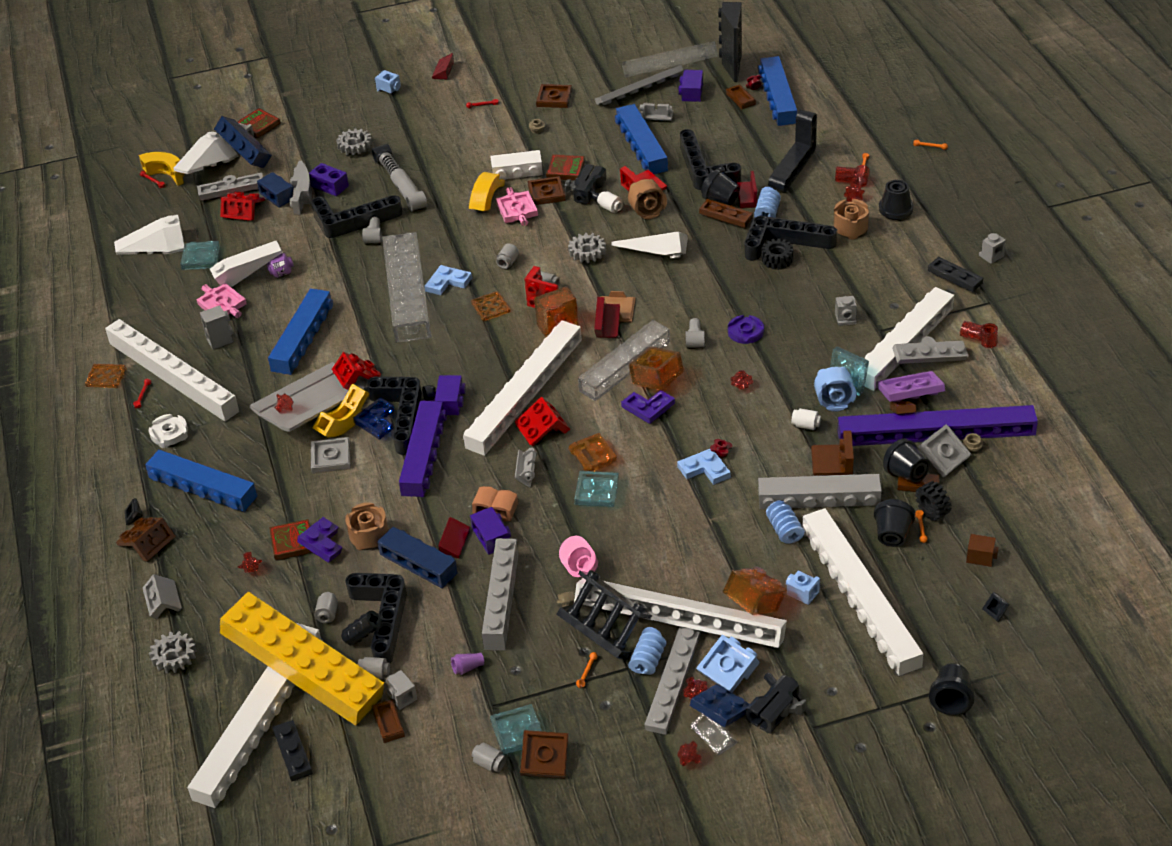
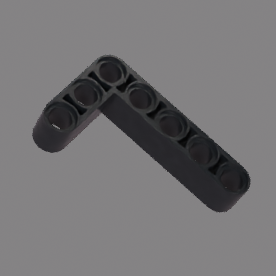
[768,109,817,192]
[680,129,741,190]
[311,195,403,238]
[745,216,837,261]
[366,377,422,455]
[345,573,407,663]

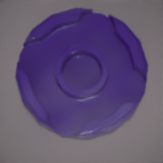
[727,315,764,344]

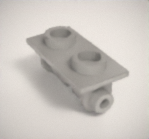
[640,103,674,121]
[515,448,537,488]

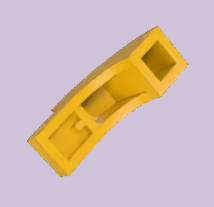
[139,152,184,186]
[469,172,505,211]
[312,384,369,437]

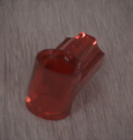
[835,165,870,187]
[960,321,998,348]

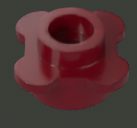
[746,75,762,90]
[710,439,732,457]

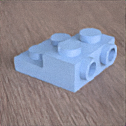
[696,634,760,693]

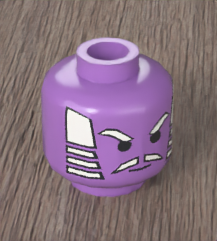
[267,253,294,278]

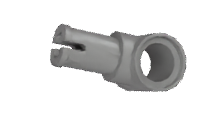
[362,217,382,244]
[686,318,705,348]

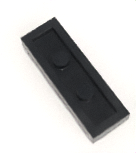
[928,256,984,292]
[272,720,313,782]

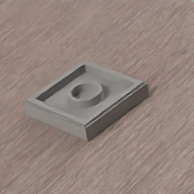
[918,424,972,477]
[311,437,351,473]

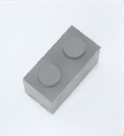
[200,305,234,350]

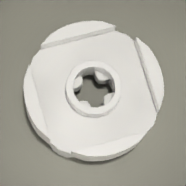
[149,414,188,448]

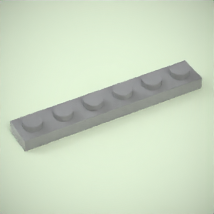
[595,65,683,106]
[645,626,701,735]

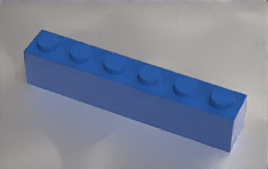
[758,56,797,126]
[615,104,668,174]
[268,288,333,375]
[145,450,257,512]

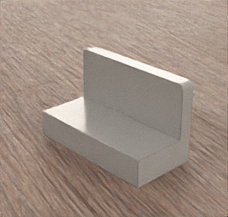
[143,574,182,619]

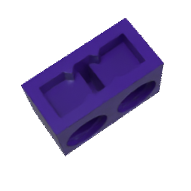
[309,163,349,196]

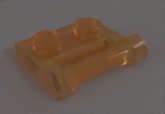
[569,433,617,475]

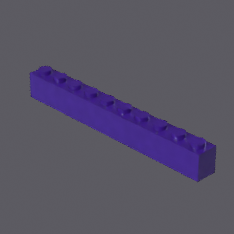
[837,405,1038,446]

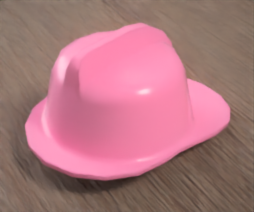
[559,536,598,577]

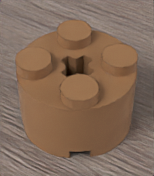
[628,179,667,219]
[834,199,869,240]
[345,503,389,550]

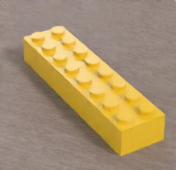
[220,592,384,726]

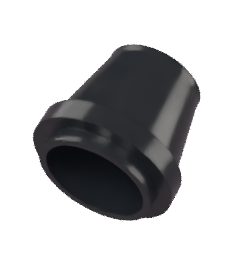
[701,168,740,206]
[879,180,914,220]
[883,438,930,483]
[874,499,915,547]
[929,663,975,715]

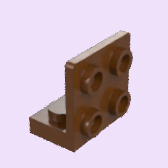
[811,430,854,476]
[116,517,175,561]

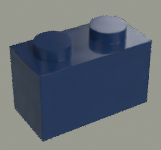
[257,172,294,208]

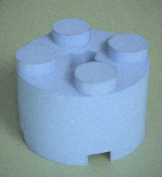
[814,367,856,411]

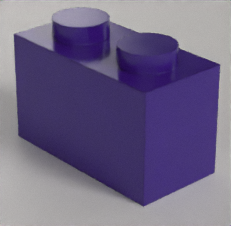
[679,70,703,102]
[435,375,466,415]
[470,507,511,555]

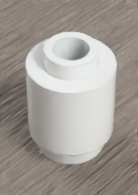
[597,191,623,213]
[791,408,821,430]

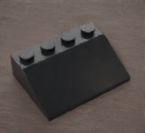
[718,2,742,82]

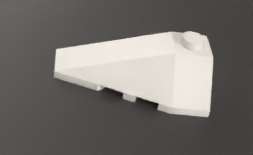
[174,132,238,174]
[114,215,186,255]
[612,232,688,259]
[210,241,283,287]

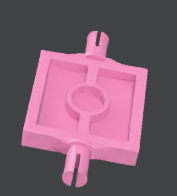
[496,187,538,226]
[196,283,246,318]

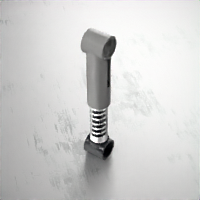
[371,143,427,212]

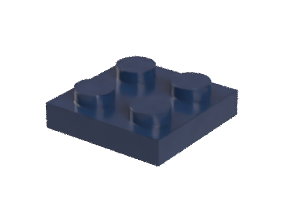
[690,684,749,727]

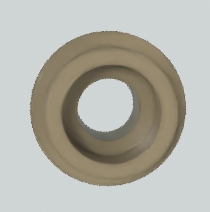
[529,119,545,133]
[963,433,983,452]
[556,591,575,607]

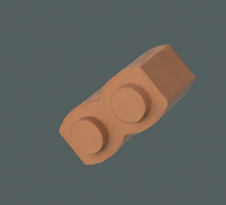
[472,487,518,522]

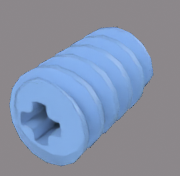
[754,187,781,218]
[766,500,805,544]
[628,627,666,675]

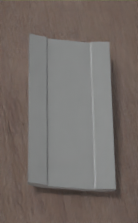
[250,362,367,432]

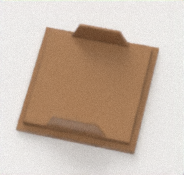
[600,291,636,322]

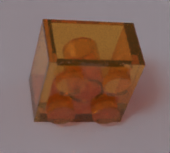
[534,286,579,337]
[628,346,684,390]
[723,567,787,615]

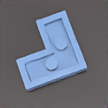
[425,265,472,295]
[677,449,731,485]

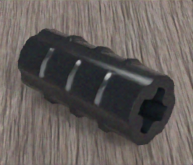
[341,610,382,646]

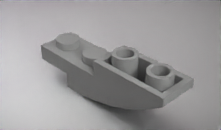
[290,161,312,215]

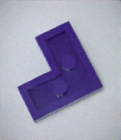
[621,390,675,424]
[297,517,342,563]

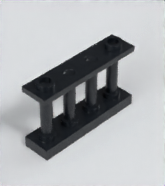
[556,570,652,660]

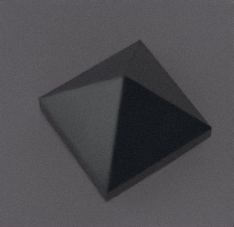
[125,498,143,525]
[982,592,1010,622]

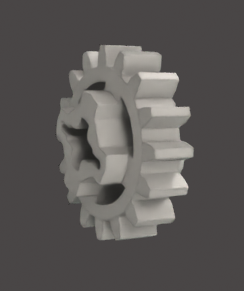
[336,128,372,155]
[568,233,606,263]
[149,631,197,673]

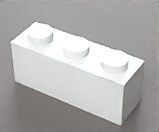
[491,150,543,180]

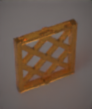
[471,291,510,321]
[85,364,126,388]

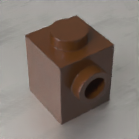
[966,534,999,567]

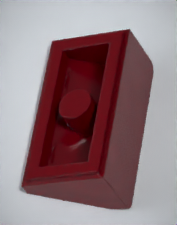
[432,53,454,80]
[438,517,470,558]

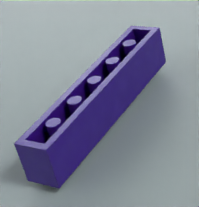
[399,401,447,497]

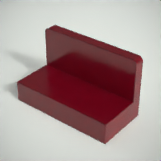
[737,171,757,209]
[594,297,620,338]

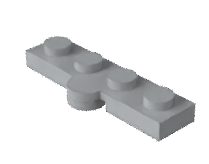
[197,172,263,201]
[892,336,968,364]

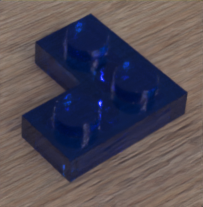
[353,397,394,440]

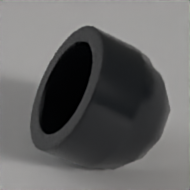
[422,385,436,401]

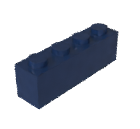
[214,116,272,168]
[377,527,458,588]

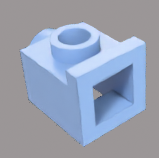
[375,70,401,93]
[786,570,820,605]

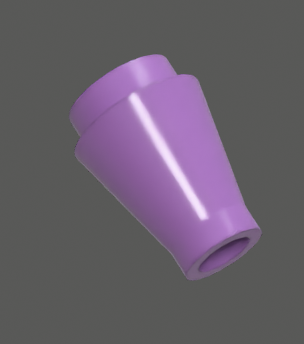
[451,652,484,675]

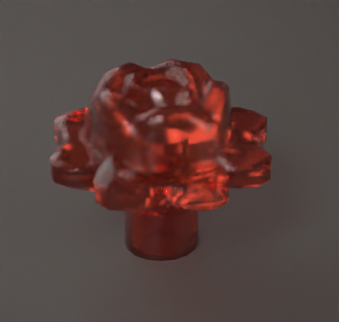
[844,183,865,202]
[730,370,753,390]
[274,393,294,413]
[237,552,262,573]
[683,677,708,699]
[677,741,702,767]

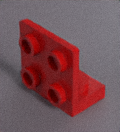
[620,166,667,191]
[220,192,265,221]
[524,266,561,314]
[332,352,381,390]
[515,397,570,446]

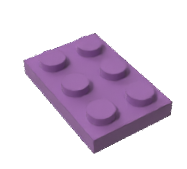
[877,371,945,402]

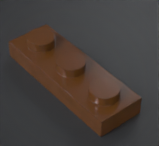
[699,199,753,228]

